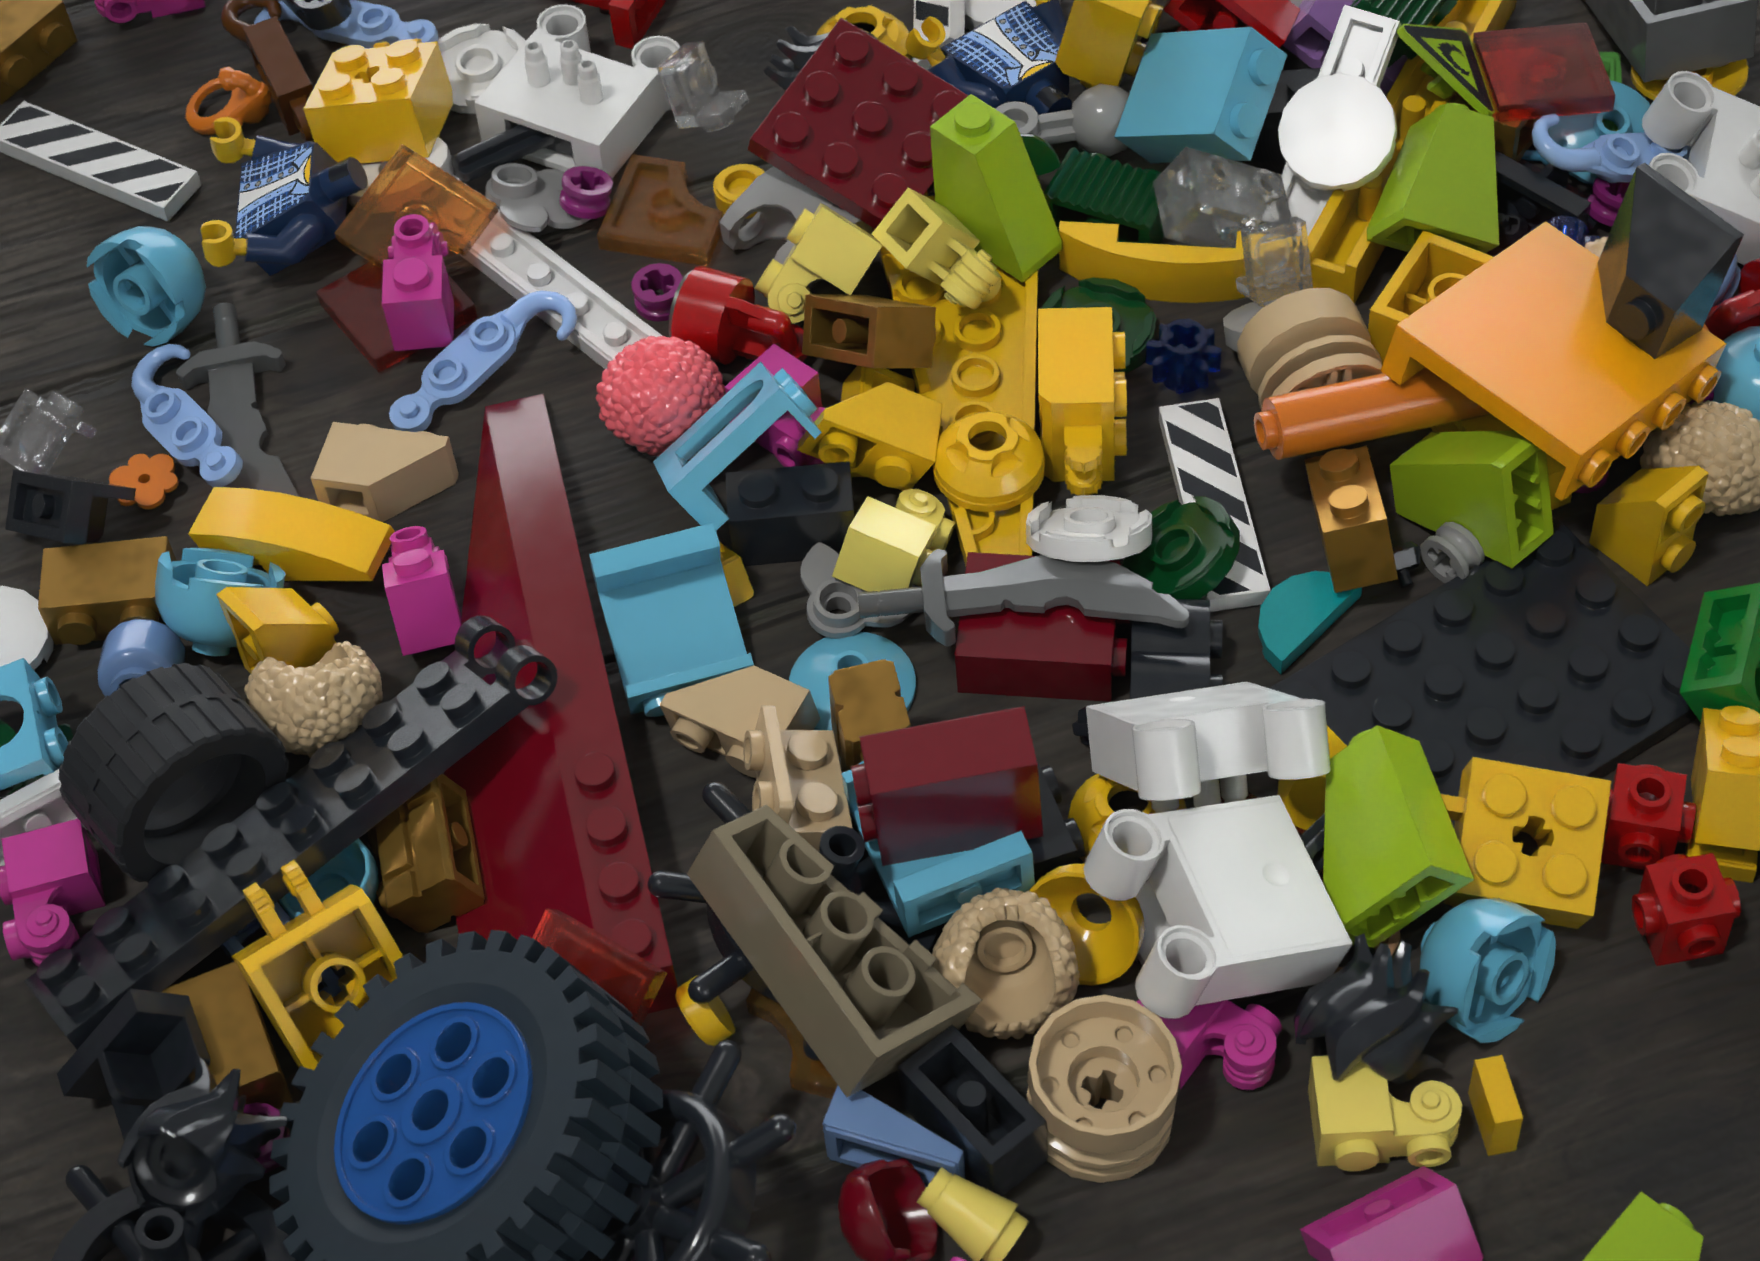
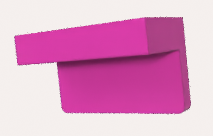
[1300,1166,1483,1261]

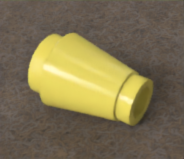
[916,1167,1029,1261]

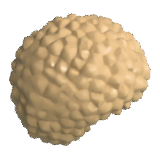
[1639,400,1760,516]
[244,641,383,757]
[932,887,1080,1039]

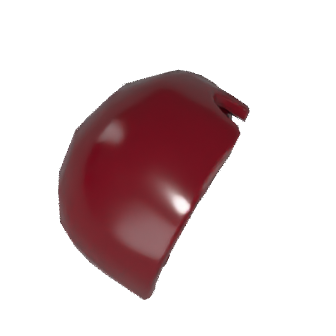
[838,1159,939,1261]

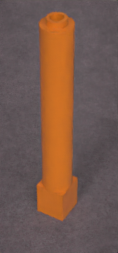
[1254,323,1709,460]

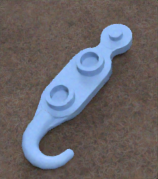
[254,0,438,49]
[1532,114,1691,183]
[389,290,577,432]
[131,344,243,487]

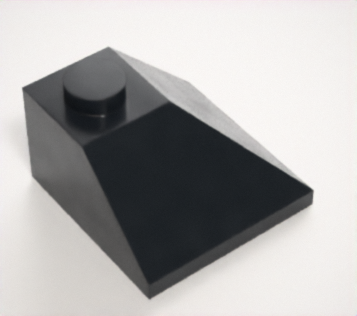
[1598,163,1744,359]

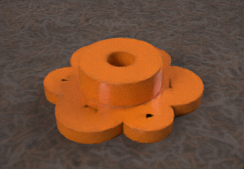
[109,454,179,509]

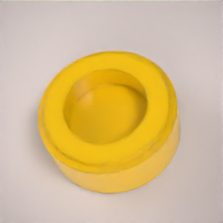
[713,164,765,219]
[675,975,735,1046]

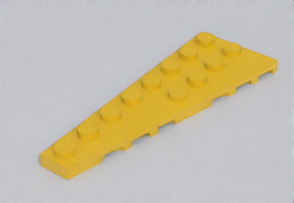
[872,196,1038,566]

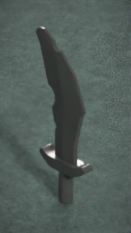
[176,302,299,497]
[858,549,1189,647]

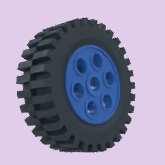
[269,930,663,1261]

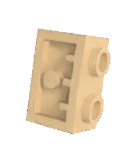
[743,706,853,850]

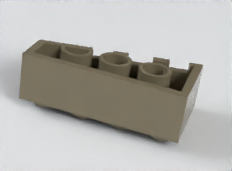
[687,805,982,1098]

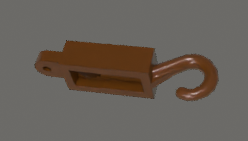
[221,0,314,142]

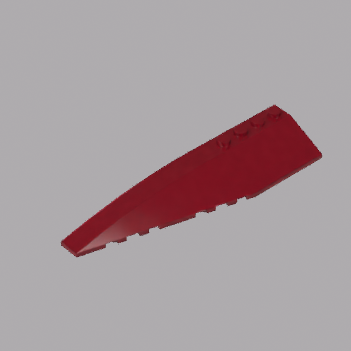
[444,394,679,1017]

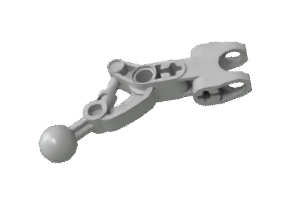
[719,84,1130,286]

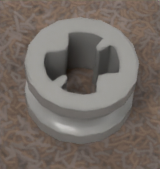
[1420,522,1485,583]

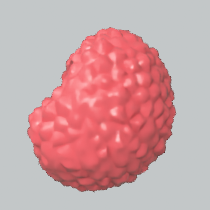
[596,336,725,456]

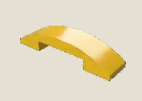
[1059,221,1297,303]

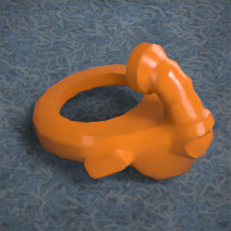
[185,67,271,135]

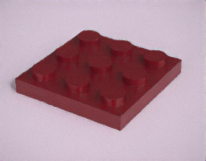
[748,18,969,229]

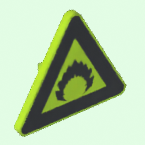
[1397,24,1495,116]

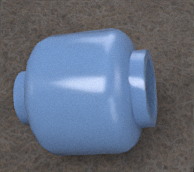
[97,619,185,697]

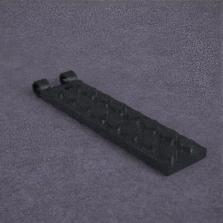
[24,615,558,1049]

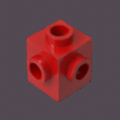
[1601,763,1696,870]
[1632,853,1741,966]

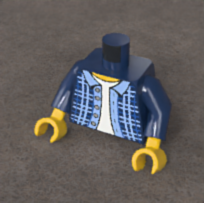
[905,0,1072,115]
[200,117,368,276]

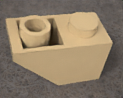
[311,422,459,522]
[659,665,820,778]

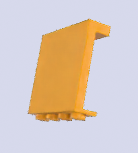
[1380,221,1727,501]

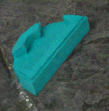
[1258,571,1362,674]

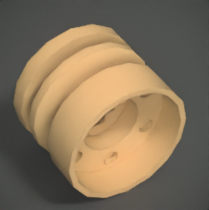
[1237,288,1382,411]
[1027,995,1182,1183]

